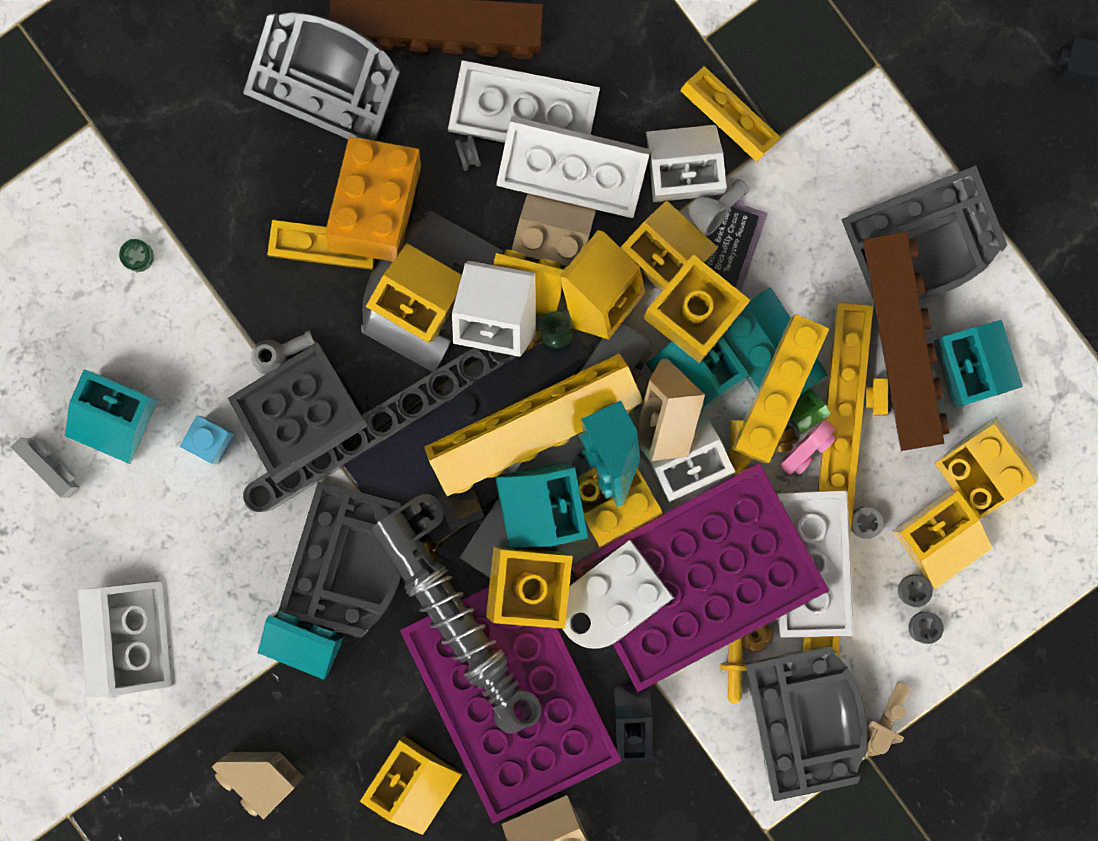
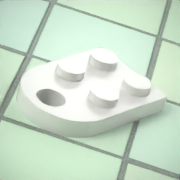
[563,540,674,649]

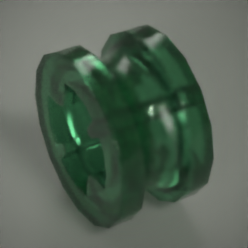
[119,239,154,272]
[539,312,573,348]

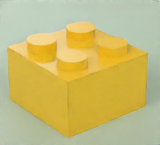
[644,254,750,364]
[486,546,573,629]

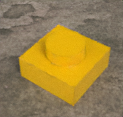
[866,379,888,416]

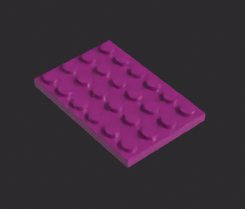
[572,463,830,692]
[400,586,621,824]

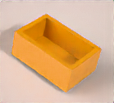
[325,136,421,262]

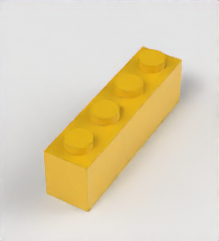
[732,314,829,464]

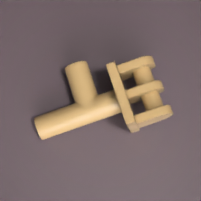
[866,682,910,756]

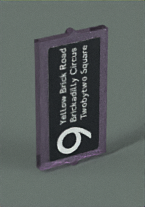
[704,196,768,292]

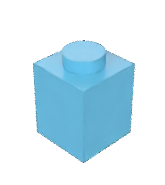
[180,415,235,464]

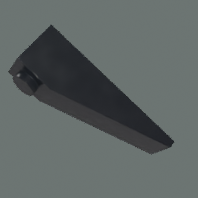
[446,326,591,429]

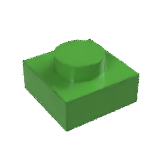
[789,388,831,433]

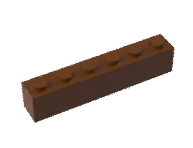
[329,0,543,59]
[863,231,949,451]

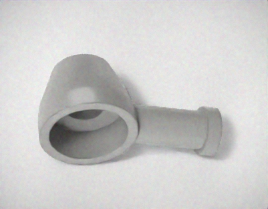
[688,179,750,236]
[251,330,316,374]

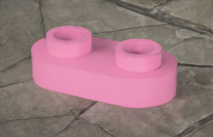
[778,418,836,475]

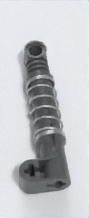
[369,494,541,733]

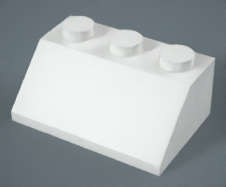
[78,581,171,697]

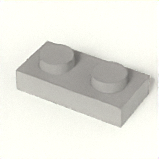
[11,437,80,498]

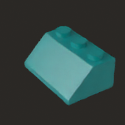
[723,287,828,395]

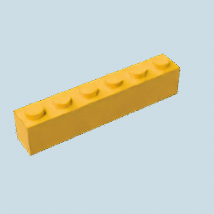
[424,353,644,496]

